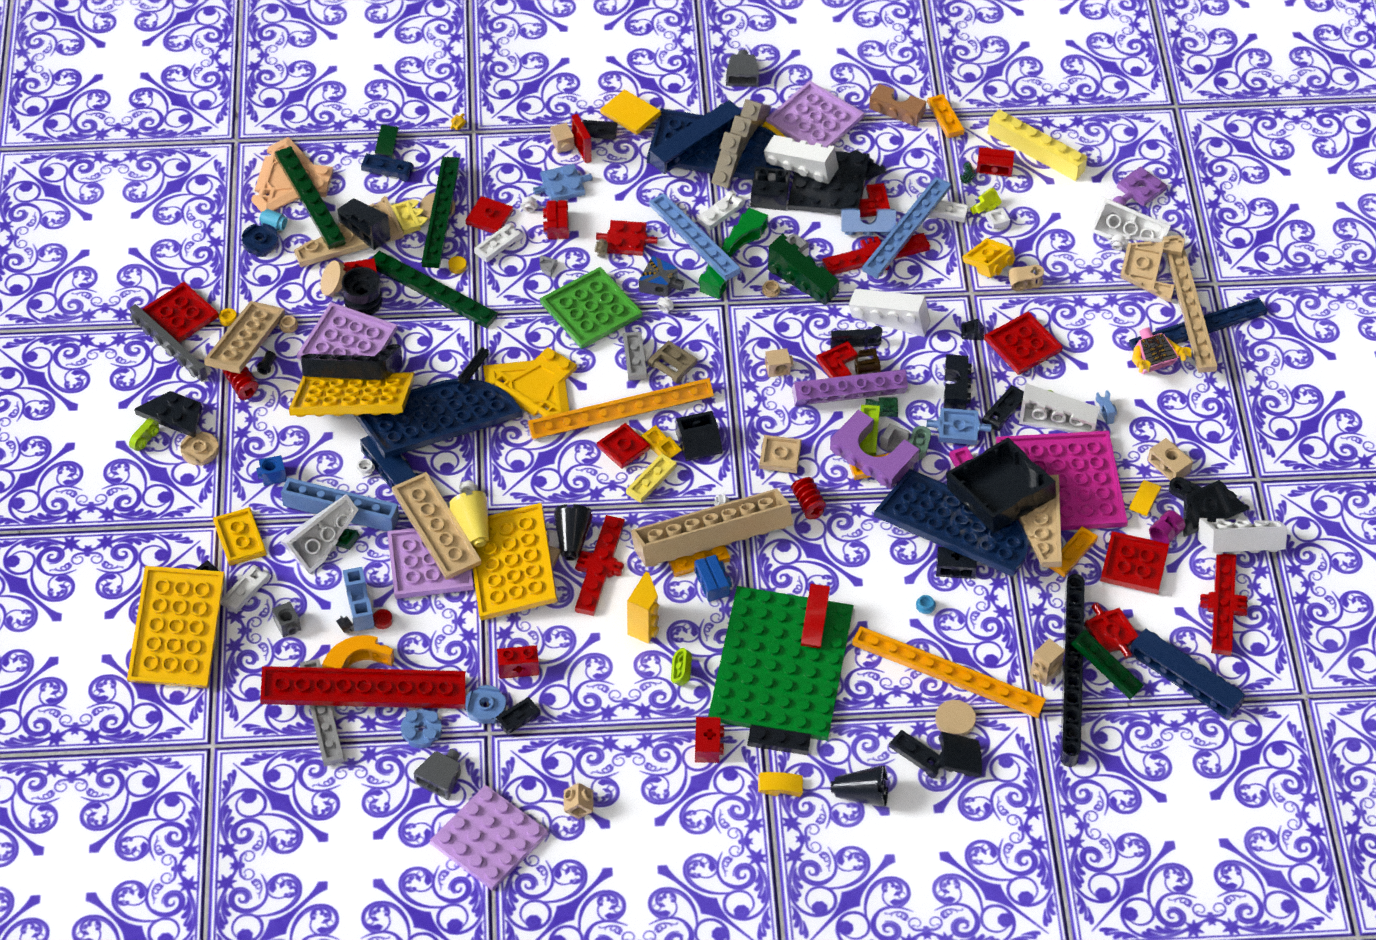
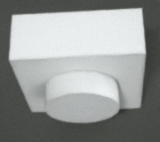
[986,208,1010,230]

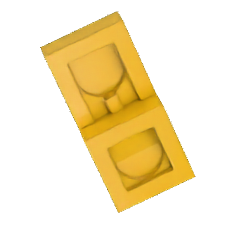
[641,425,682,459]
[1129,480,1162,516]
[758,772,803,797]

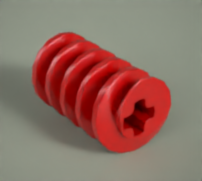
[222,366,259,401]
[790,477,826,520]

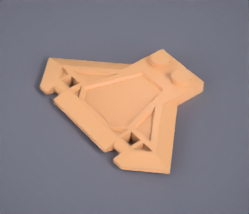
[251,137,334,212]

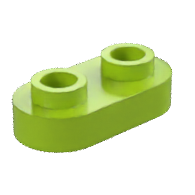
[129,418,160,451]
[671,648,692,686]

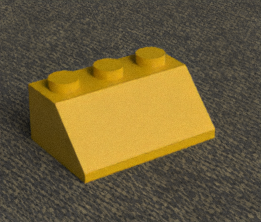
[627,571,659,644]

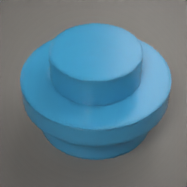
[916,595,936,614]

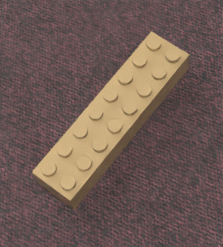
[631,489,793,567]

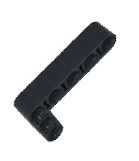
[301,344,403,380]

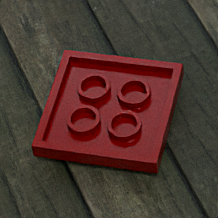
[142,282,219,343]
[984,311,1063,375]
[1100,531,1169,595]

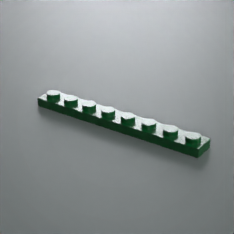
[275,146,346,250]
[421,156,460,268]
[371,251,497,329]

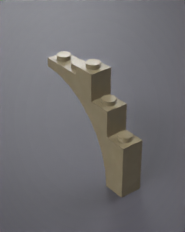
[711,99,771,188]

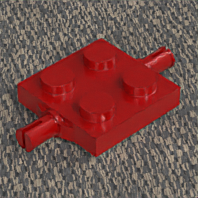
[596,220,658,256]
[1084,603,1138,659]

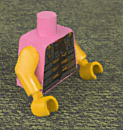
[1132,327,1192,374]

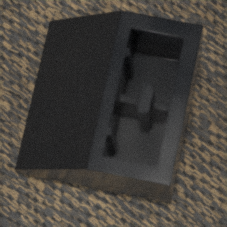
[750,166,791,211]
[675,411,723,461]

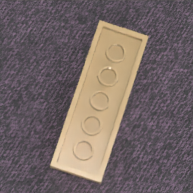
[204,301,285,374]
[392,472,481,580]

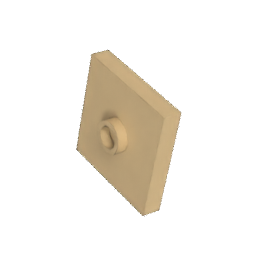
[759,435,802,473]

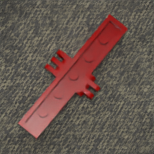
[822,233,930,275]
[575,515,625,616]
[1200,553,1248,656]

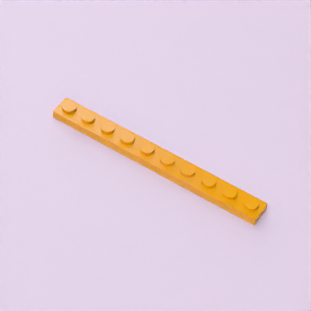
[527,378,714,440]
[852,626,1046,718]

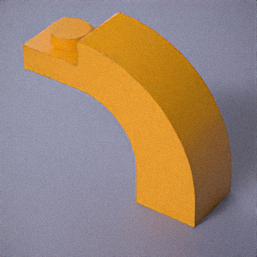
[322,635,395,668]

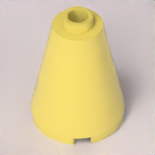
[449,491,489,547]

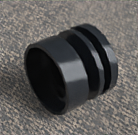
[341,267,383,315]

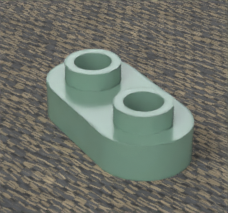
[910,426,931,460]

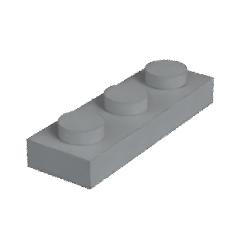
[623,332,647,381]

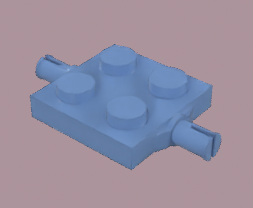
[533,164,593,202]
[926,408,991,445]

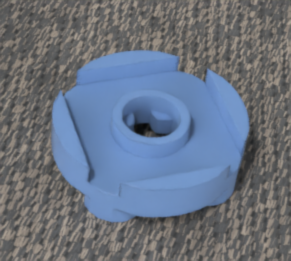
[465,685,506,724]
[401,709,442,748]

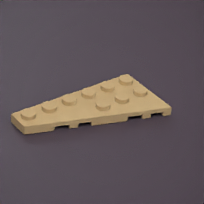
[294,196,404,267]
[1019,475,1062,567]

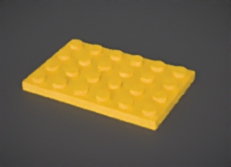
[289,372,415,417]
[473,503,558,621]
[127,566,225,688]

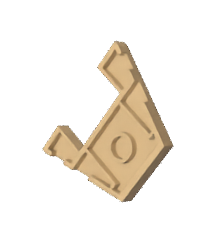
[1120,238,1185,302]

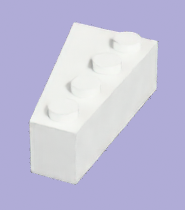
[764,135,838,184]
[1019,383,1099,433]
[1198,518,1288,555]

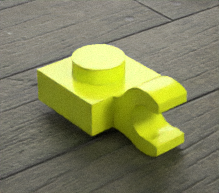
[970,187,1002,215]

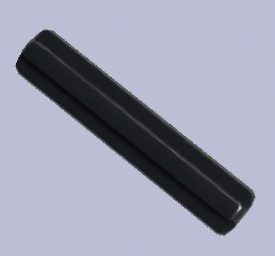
[458,347,489,385]

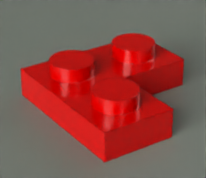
[860,183,890,217]
[816,341,858,378]

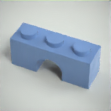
[841,209,896,235]
[343,567,374,631]

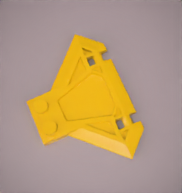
[483,347,577,417]

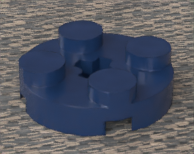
[242,223,279,257]

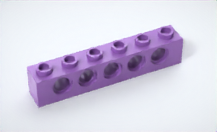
[792,369,908,406]

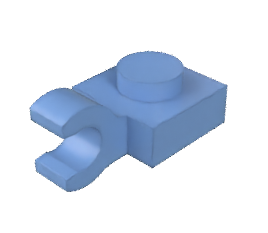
[1095,390,1117,425]

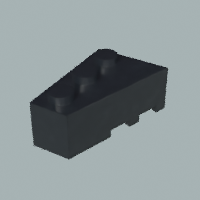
[337,198,390,250]

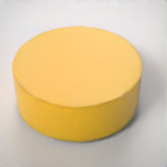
[448,256,467,274]
[219,308,237,326]

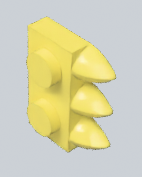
[391,200,428,235]

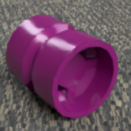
[1149,510,1185,544]

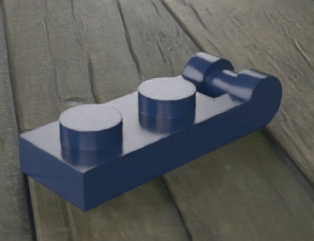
[361,153,414,182]

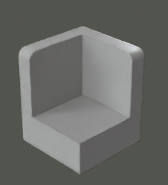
[880,423,910,452]

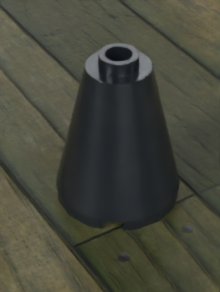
[554,504,593,561]
[831,766,888,807]

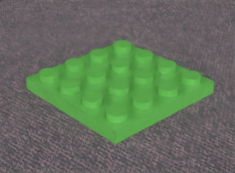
[540,266,642,349]

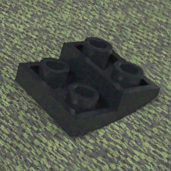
[938,731,982,778]

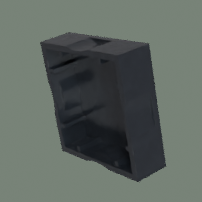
[946,437,1056,533]

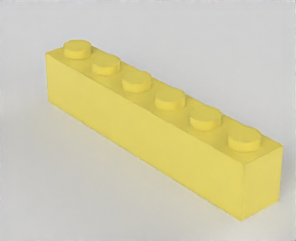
[987,109,1088,181]

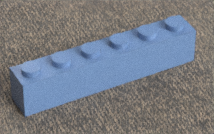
[281,477,399,531]

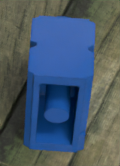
[694,555,732,602]

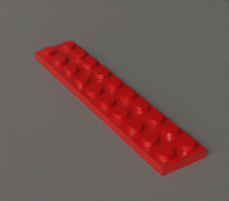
[260,666,466,709]

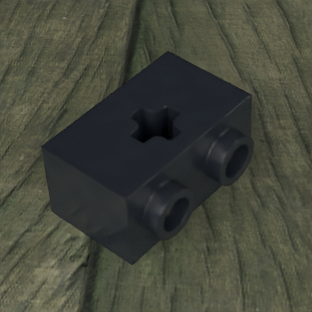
[936,546,977,579]

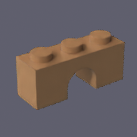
[869,84,926,126]

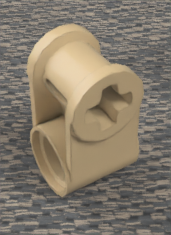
[1008,265,1044,291]

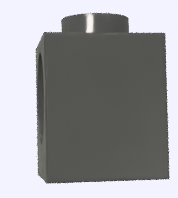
[272,601,301,637]

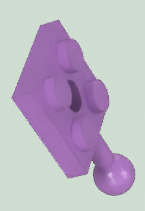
[1113,166,1167,207]

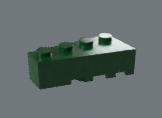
[768,233,839,305]

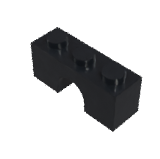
[943,354,972,410]

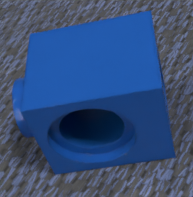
[256,455,286,486]

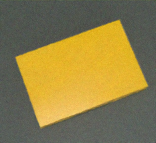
[600,89,662,135]
[213,507,267,566]

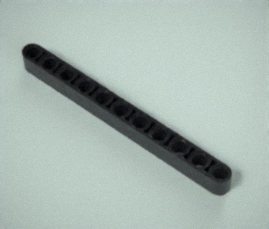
[1060,574,1085,767]

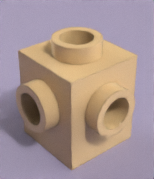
[564,783,593,819]

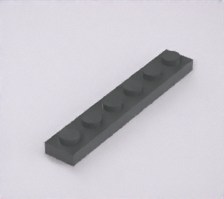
[130,304,207,382]

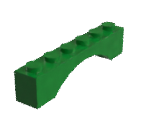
[698,208,768,299]

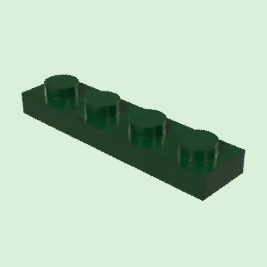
[1071,630,1144,700]

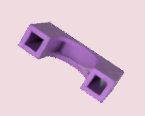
[830,409,920,489]

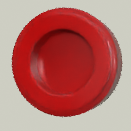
[373,609,393,629]

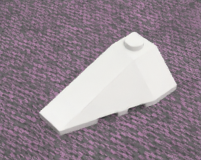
[1090,197,1171,242]
[281,494,358,574]

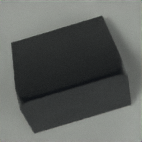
[961,319,984,340]

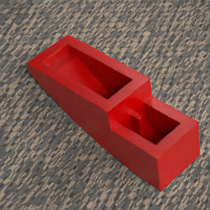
[801,583,830,649]

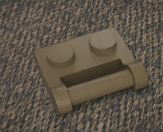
[647,340,697,384]

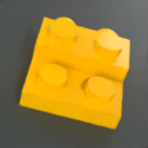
[962,238,1015,278]

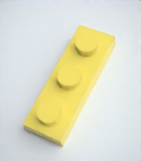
[626,453,677,503]

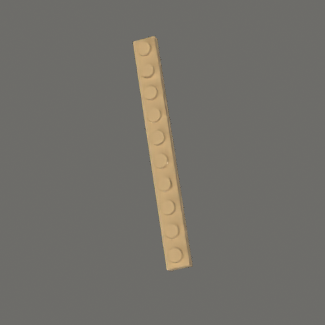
[1163,235,1217,373]

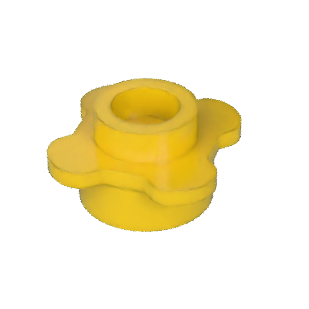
[450,113,467,131]

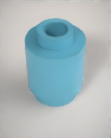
[259,209,288,231]

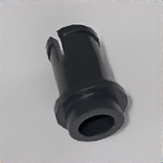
[257,351,277,375]

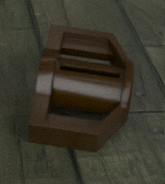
[854,348,881,375]

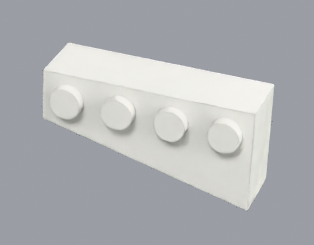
[849,289,931,337]

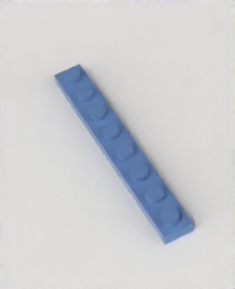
[862,177,951,279]
[649,193,741,281]

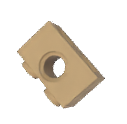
[1147,438,1193,481]
[1030,638,1065,686]

